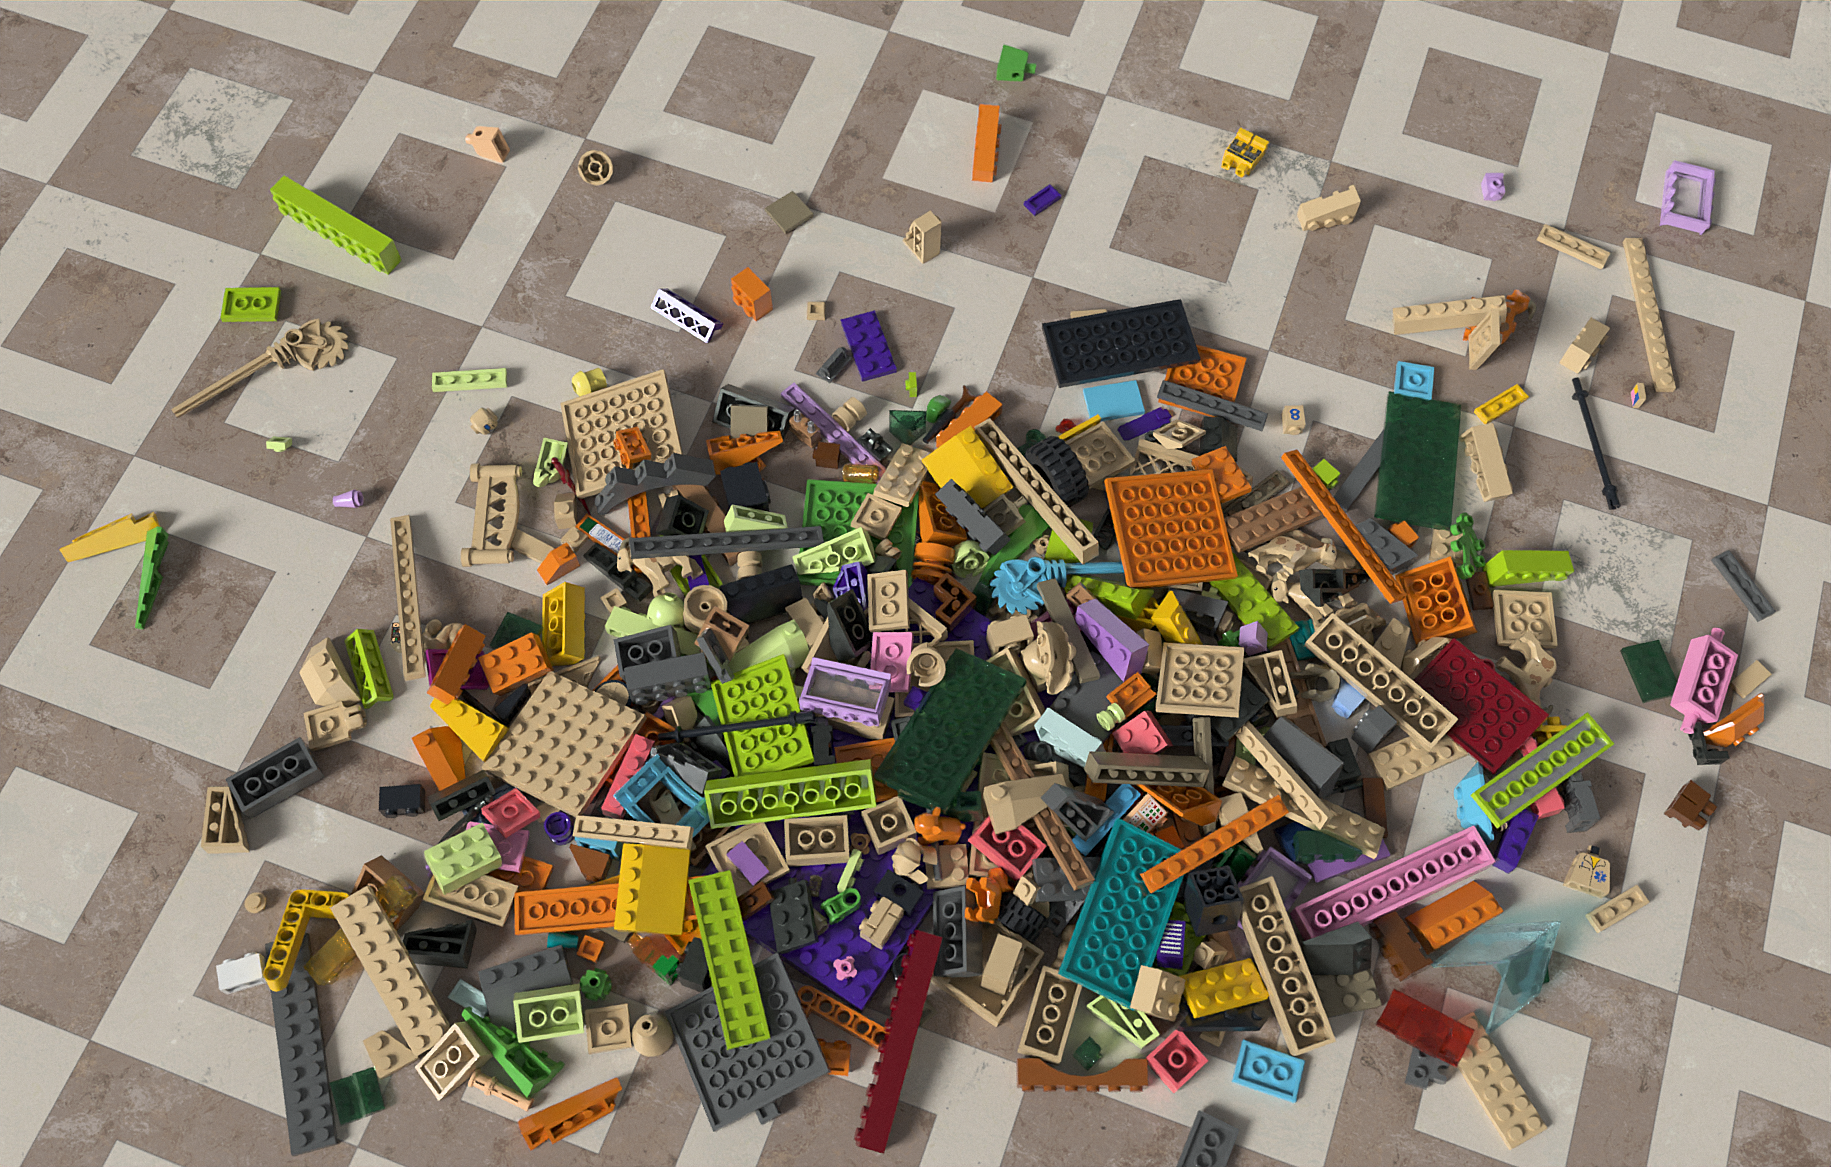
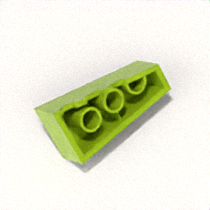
[1482,550,1574,587]

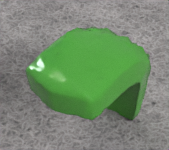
[925,395,951,423]

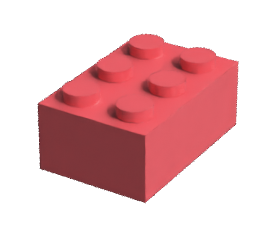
[968,814,1046,881]

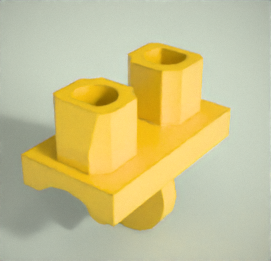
[1532,716,1567,744]

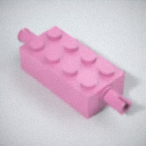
[1670,628,1738,734]

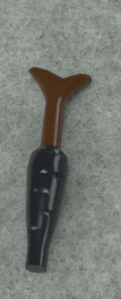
[922,385,977,444]

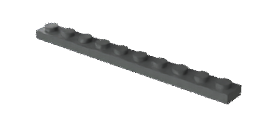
[629,526,824,559]

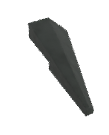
[1299,569,1371,607]

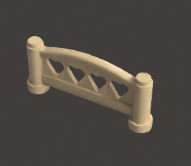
[461,463,522,567]

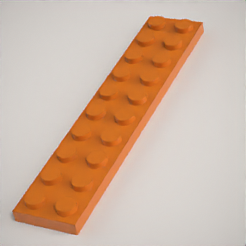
[514,876,703,936]

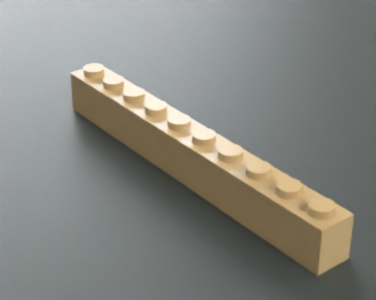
[974,418,1099,564]

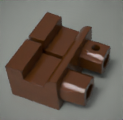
[1664,780,1717,831]

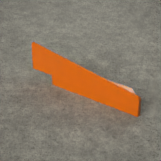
[518,1077,622,1150]

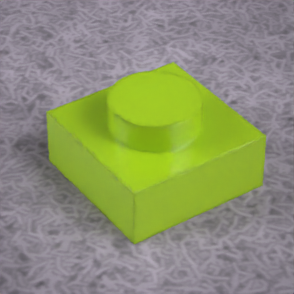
[905,372,917,397]

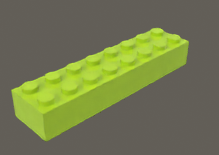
[270,175,402,275]
[704,759,877,829]

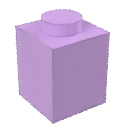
[1239,621,1268,656]

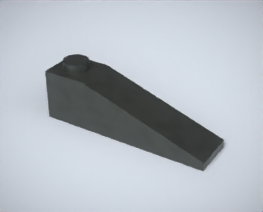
[689,715,734,777]

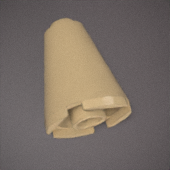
[631,1013,674,1057]

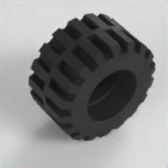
[996,892,1048,943]

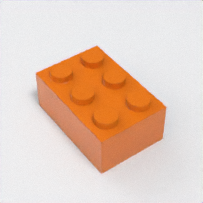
[478,632,554,696]

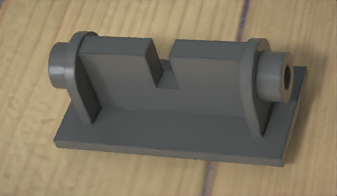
[815,346,852,383]

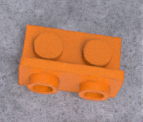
[613,426,651,469]
[817,1038,852,1076]

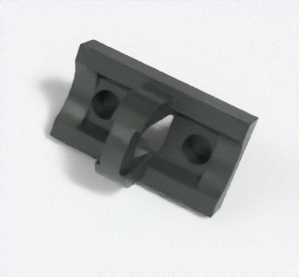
[857,428,894,463]

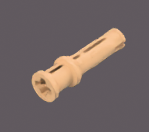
[468,1068,534,1112]

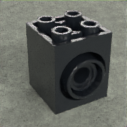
[720,462,771,512]
[1182,866,1244,937]

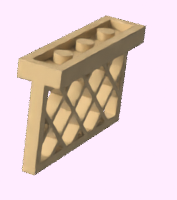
[1129,439,1198,476]
[864,598,948,648]

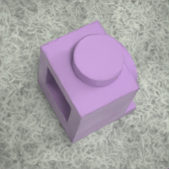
[1481,173,1505,201]

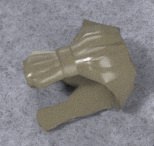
[1288,663,1340,703]

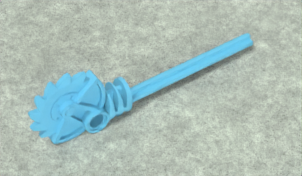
[990,557,1124,615]

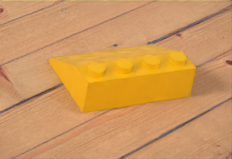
[921,426,1013,509]
[614,843,691,935]

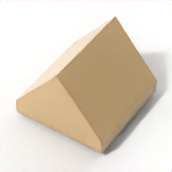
[812,582,834,603]

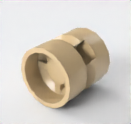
[832,397,867,432]
[737,551,763,580]

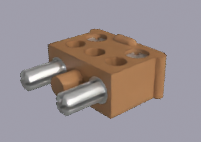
[789,410,822,448]

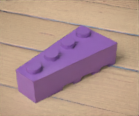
[1075,599,1149,682]

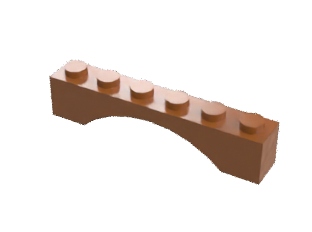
[1016,1058,1148,1093]

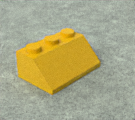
[1151,591,1203,645]

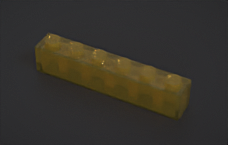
[303,875,418,985]

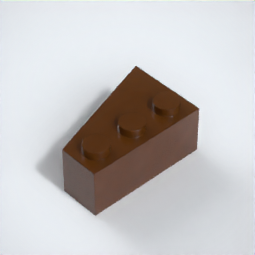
[1368,911,1433,982]

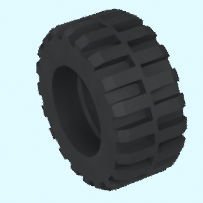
[1024,436,1089,508]

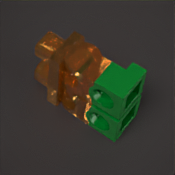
[627,933,680,986]

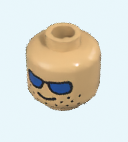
[470,408,498,435]

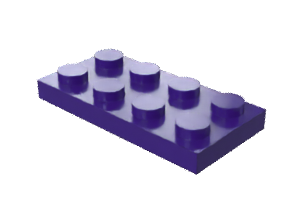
[841,310,897,382]

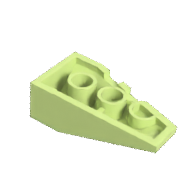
[793,527,875,575]

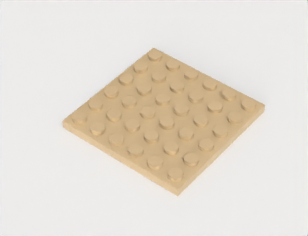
[560,369,683,499]
[481,671,647,817]

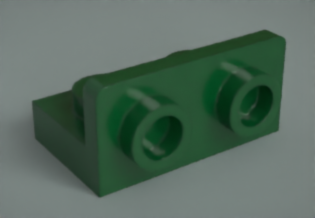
[1211,842,1257,885]

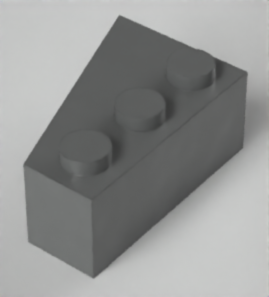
[1355,518,1418,575]

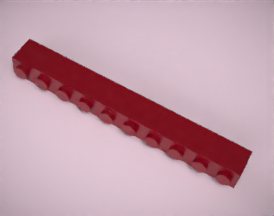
[854,930,943,1154]

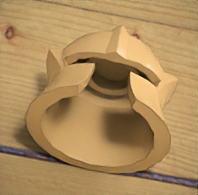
[906,642,947,687]
[892,838,937,884]

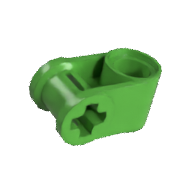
[820,888,861,925]

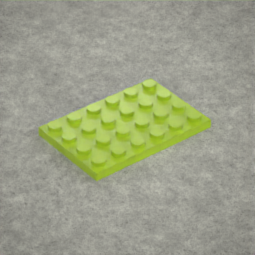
[710,654,814,777]

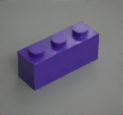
[1492,809,1539,874]

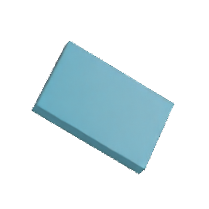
[1083,380,1145,421]
[1231,1039,1306,1103]

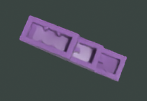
[1308,839,1391,883]

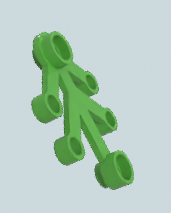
[1450,512,1486,580]

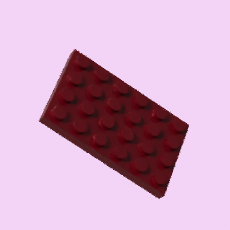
[1413,638,1549,775]

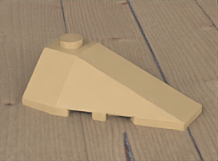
[983,774,1067,834]

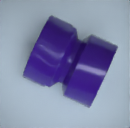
[544,812,574,845]

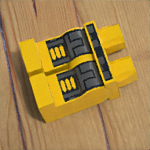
[1221,127,1269,178]

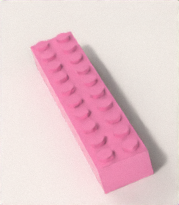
[1290,825,1496,941]

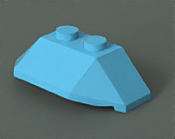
[1454,762,1494,845]

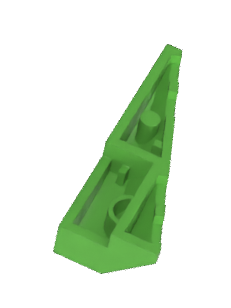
[979,505,1051,587]
[135,526,169,630]
[461,1006,565,1097]

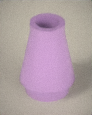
[333,489,364,508]

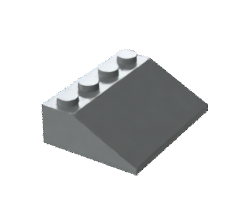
[1049,651,1124,744]
[478,945,574,1033]

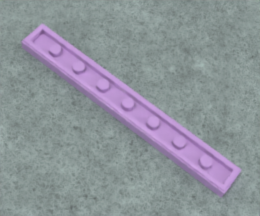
[781,382,886,484]

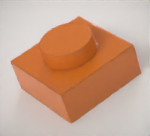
[576,935,605,963]

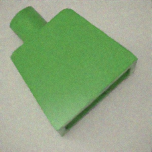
[996,45,1037,81]

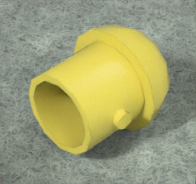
[572,368,607,397]

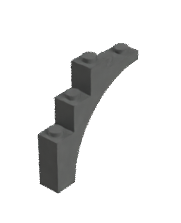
[595,453,716,515]

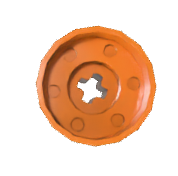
[911,542,955,585]

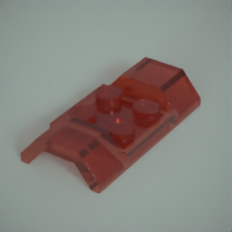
[1376,989,1475,1068]

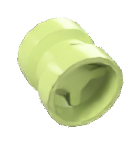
[1097,703,1125,731]

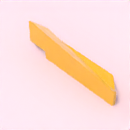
[59,512,160,562]

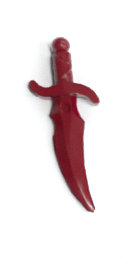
[551,457,591,516]

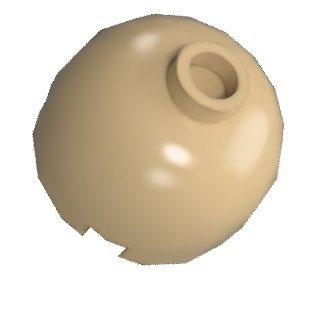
[578,150,613,185]

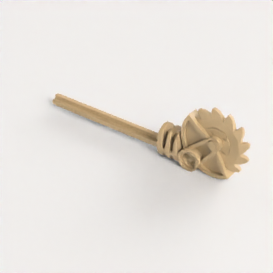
[171,319,349,418]

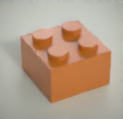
[731,267,773,321]

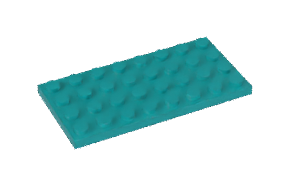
[1058,818,1184,1011]

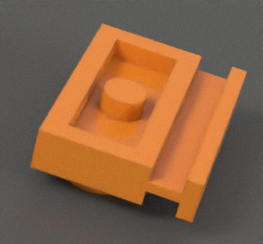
[1107,672,1156,719]

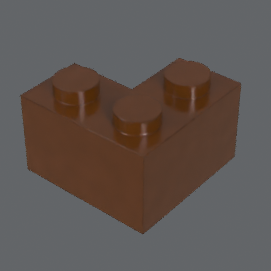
[933,573,977,632]

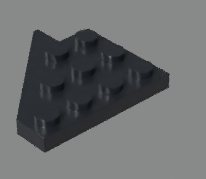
[1176,965,1272,1031]

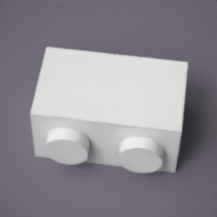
[216,952,267,994]

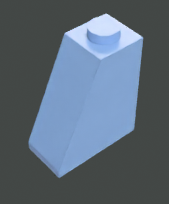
[1332,677,1366,719]

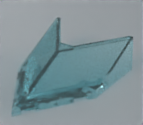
[1431,921,1561,1035]

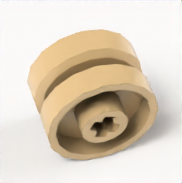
[683,585,727,635]

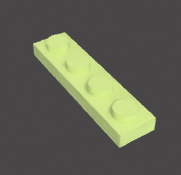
[432,368,507,392]

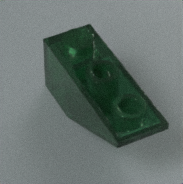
[1293,831,1363,864]

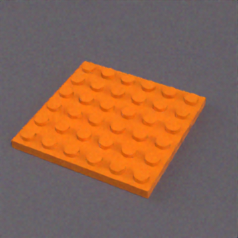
[1104,469,1238,588]

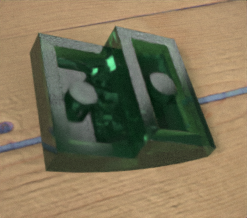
[330,1067,385,1126]

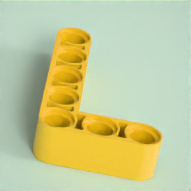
[263,889,349,991]

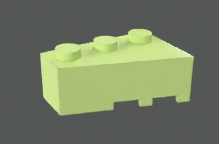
[1086,995,1160,1050]

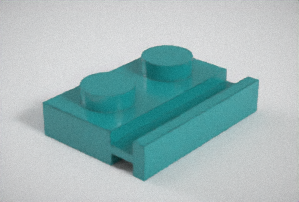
[1289,619,1317,661]

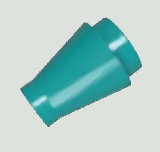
[547,932,578,949]

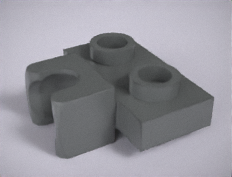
[1405,1041,1450,1090]

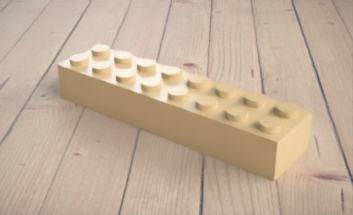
[1305,613,1458,751]
[1239,876,1336,1056]

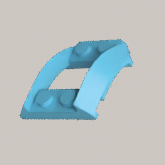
[613,754,710,838]

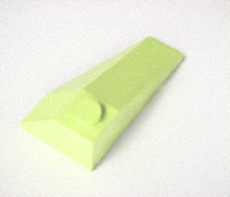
[728,619,810,673]

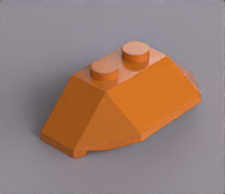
[1703,692,1764,748]

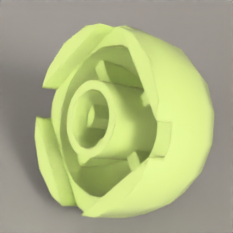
[951,540,989,578]
[647,592,685,628]

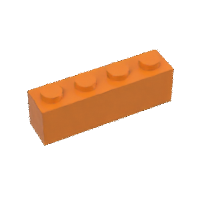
[936,391,1003,448]
[427,624,486,705]

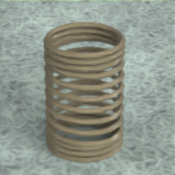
[809,875,823,897]

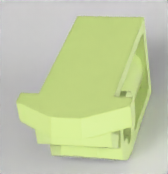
[533,438,568,487]

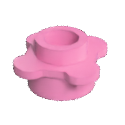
[834,956,857,980]

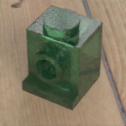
[1072,1036,1103,1071]

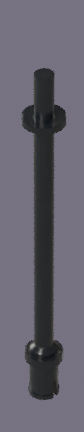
[1572,377,1621,510]
[658,710,816,744]

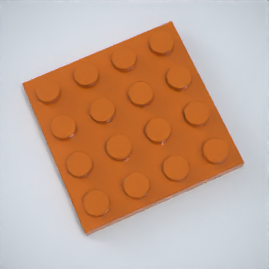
[1158,345,1246,417]

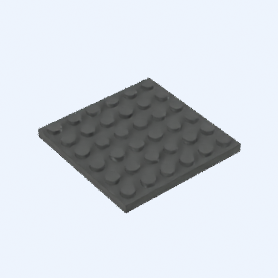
[665,953,831,1132]

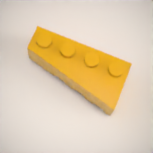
[430,698,510,762]

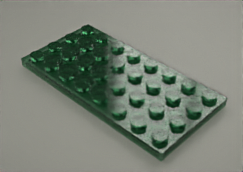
[1374,391,1461,531]
[873,648,1027,814]

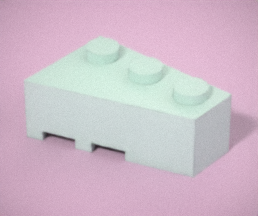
[1034,708,1105,768]

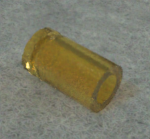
[842,463,879,484]

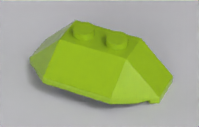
[1044,518,1093,585]

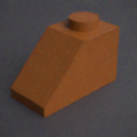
[569,844,613,883]

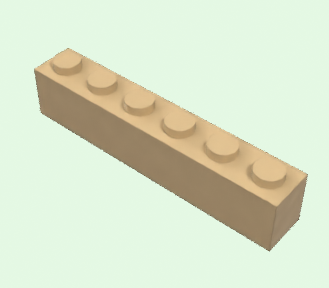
[1392,295,1507,335]

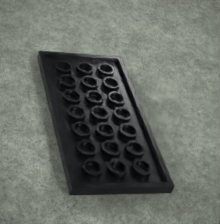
[1042,299,1200,388]

